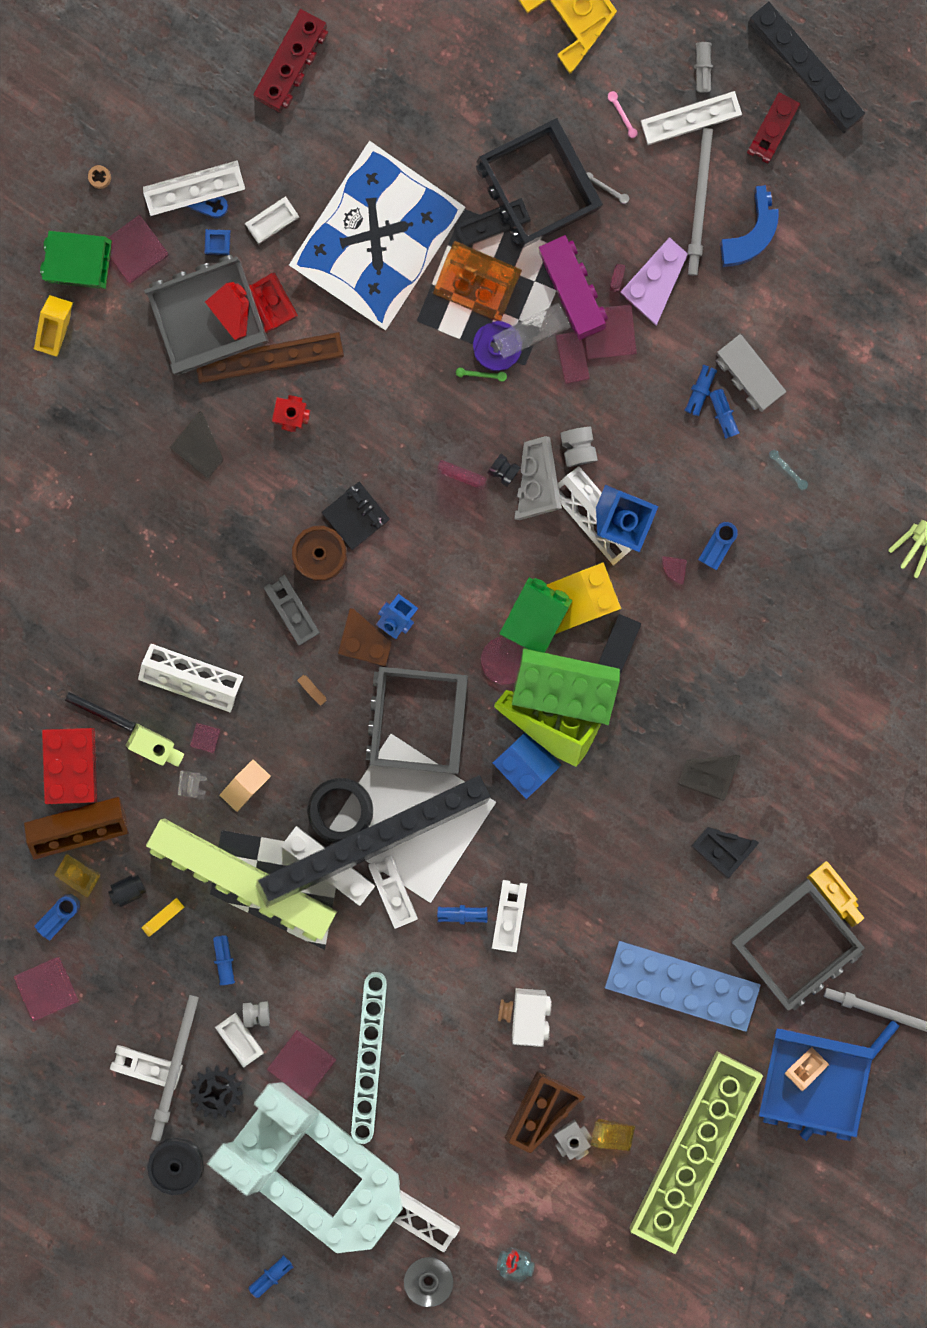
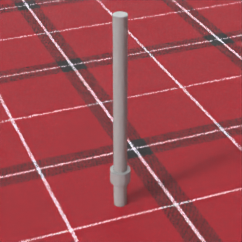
[687,128,713,275]
[823,988,927,1032]
[151,995,199,1141]

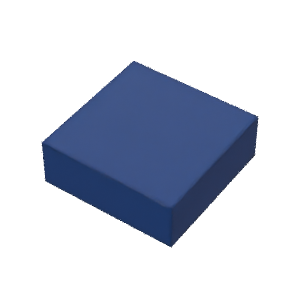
[205,229,231,256]

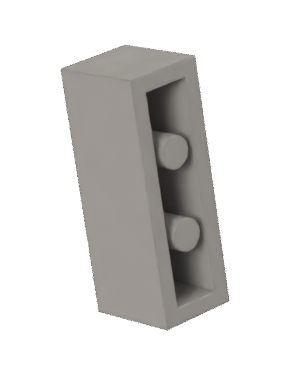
[716,334,786,412]

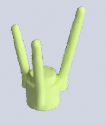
[888,520,927,578]

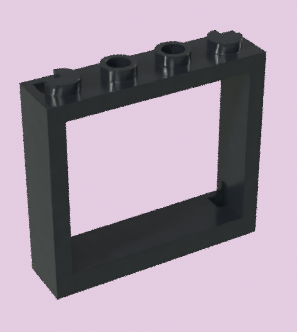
[476,118,603,249]

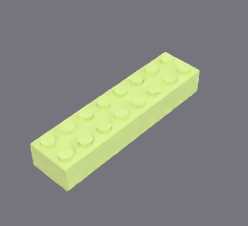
[146,818,337,941]
[630,1051,763,1254]

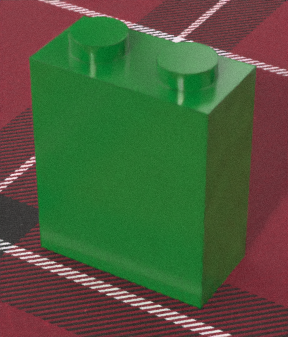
[40,231,112,289]
[499,577,572,653]

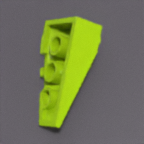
[494,690,601,767]

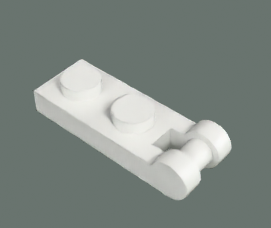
[368,855,418,929]
[492,880,527,952]
[110,1045,183,1090]

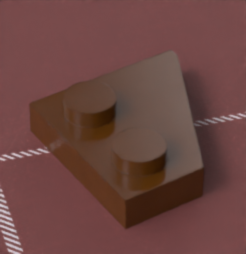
[338,608,392,666]

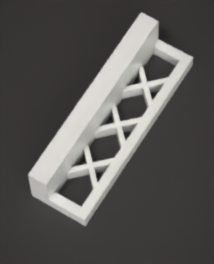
[143,160,245,216]
[558,466,632,565]
[138,644,243,713]
[394,1190,460,1252]

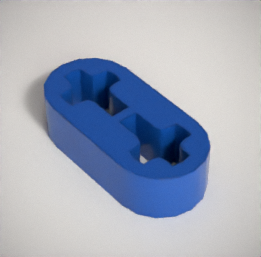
[187,196,228,218]

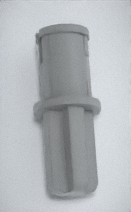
[694,42,713,93]

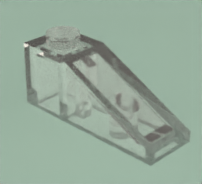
[493,303,571,358]

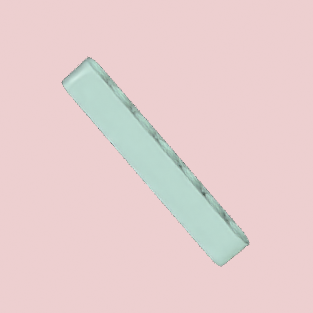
[351,972,387,1144]

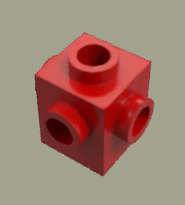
[272,395,310,432]

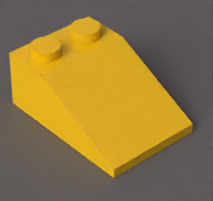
[547,562,621,634]

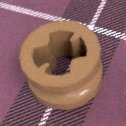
[88,165,111,189]
[498,999,513,1023]

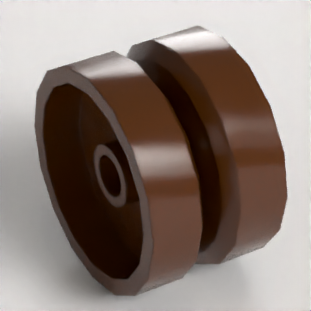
[292,526,347,581]

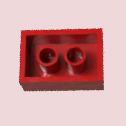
[42,728,97,804]

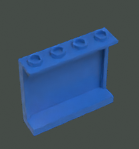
[759,1028,875,1141]

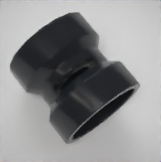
[487,453,521,487]

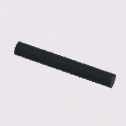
[65,692,136,732]

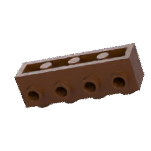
[24,797,129,860]

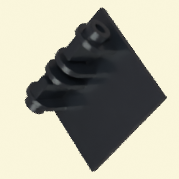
[321,481,390,550]

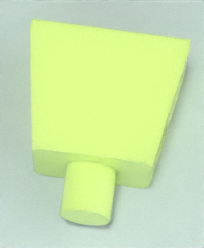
[126,724,184,767]

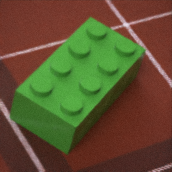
[512,648,620,725]

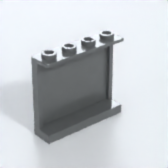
[144,255,269,376]

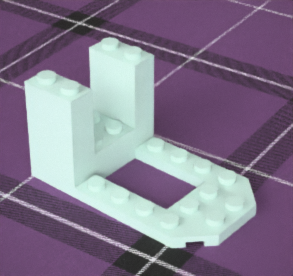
[208,1082,403,1253]

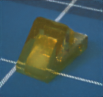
[54,854,100,897]
[591,1119,635,1151]

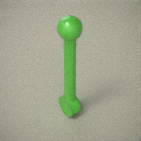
[456,368,507,382]

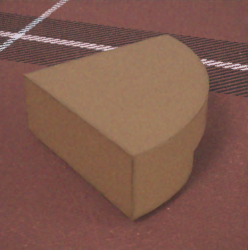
[297,675,327,706]

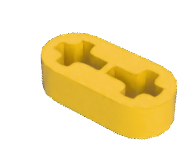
[142,898,184,937]

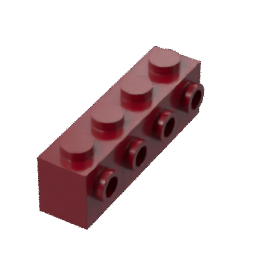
[253,9,329,113]

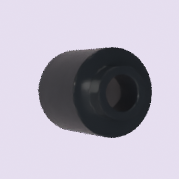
[108,875,146,907]

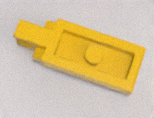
[806,861,864,927]

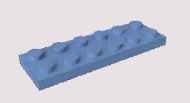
[605,941,761,1032]

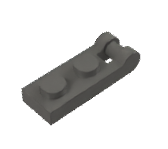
[264,574,320,646]

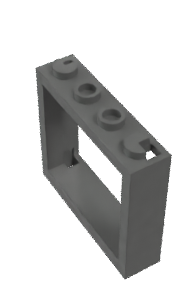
[366,667,468,774]
[730,878,865,1011]

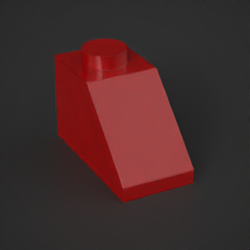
[205,282,249,341]

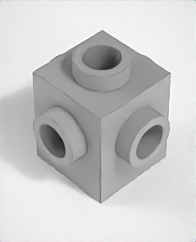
[554,1119,592,1160]

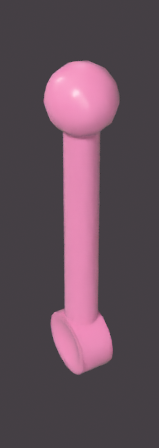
[608,92,638,138]

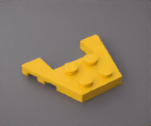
[518,0,617,74]

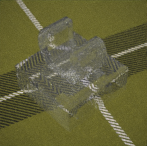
[178,771,207,798]

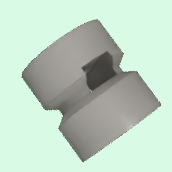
[560,427,598,467]

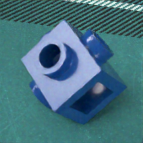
[376,594,418,639]

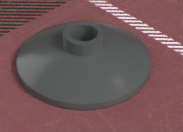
[404,1257,453,1307]

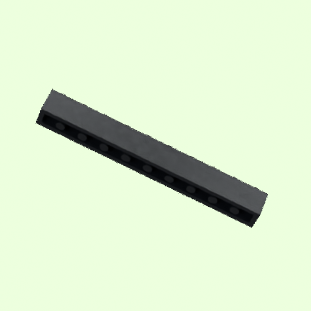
[256,775,491,908]

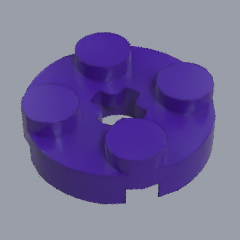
[473,321,522,371]

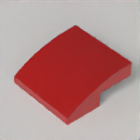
[249,273,298,333]

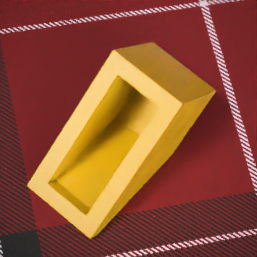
[34,295,73,357]

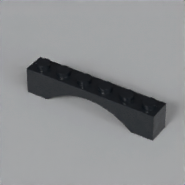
[748,2,865,134]

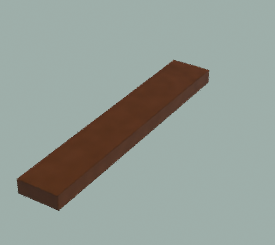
[197,332,344,384]

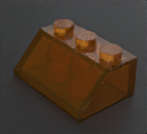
[433,241,522,321]

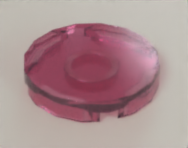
[481,636,526,685]

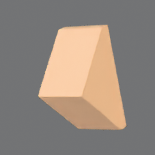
[220,760,271,812]
[785,1047,829,1091]

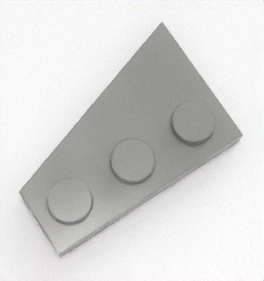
[515,436,562,520]

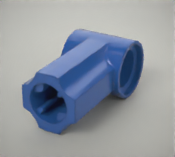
[698,522,738,570]
[34,894,80,941]

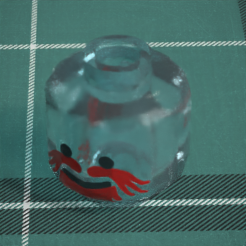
[496,1247,535,1283]

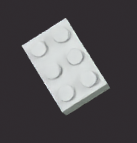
[512,988,551,1046]

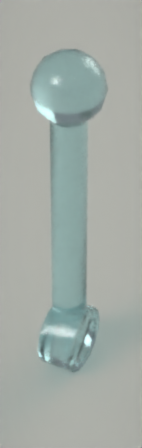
[769,450,808,490]

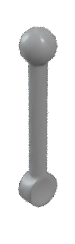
[587,172,629,204]

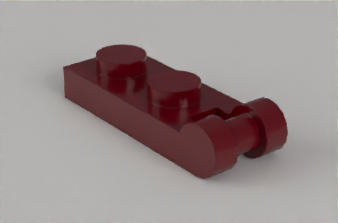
[747,92,800,164]

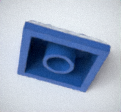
[596,485,658,552]
[492,733,561,799]

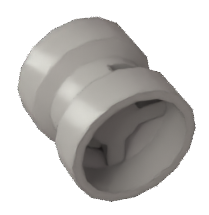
[243,1001,270,1028]

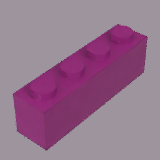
[538,235,608,340]

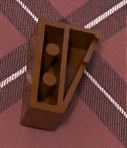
[504,1071,585,1153]

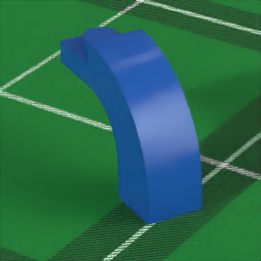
[720,185,779,267]

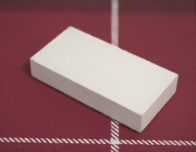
[245,196,300,245]
[215,1013,264,1068]

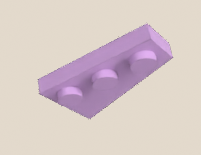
[620,237,688,325]

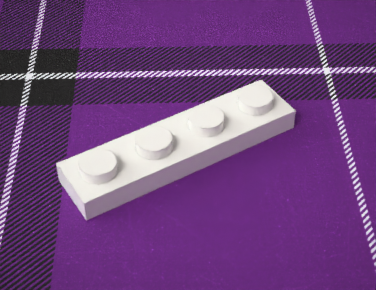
[641,91,742,145]

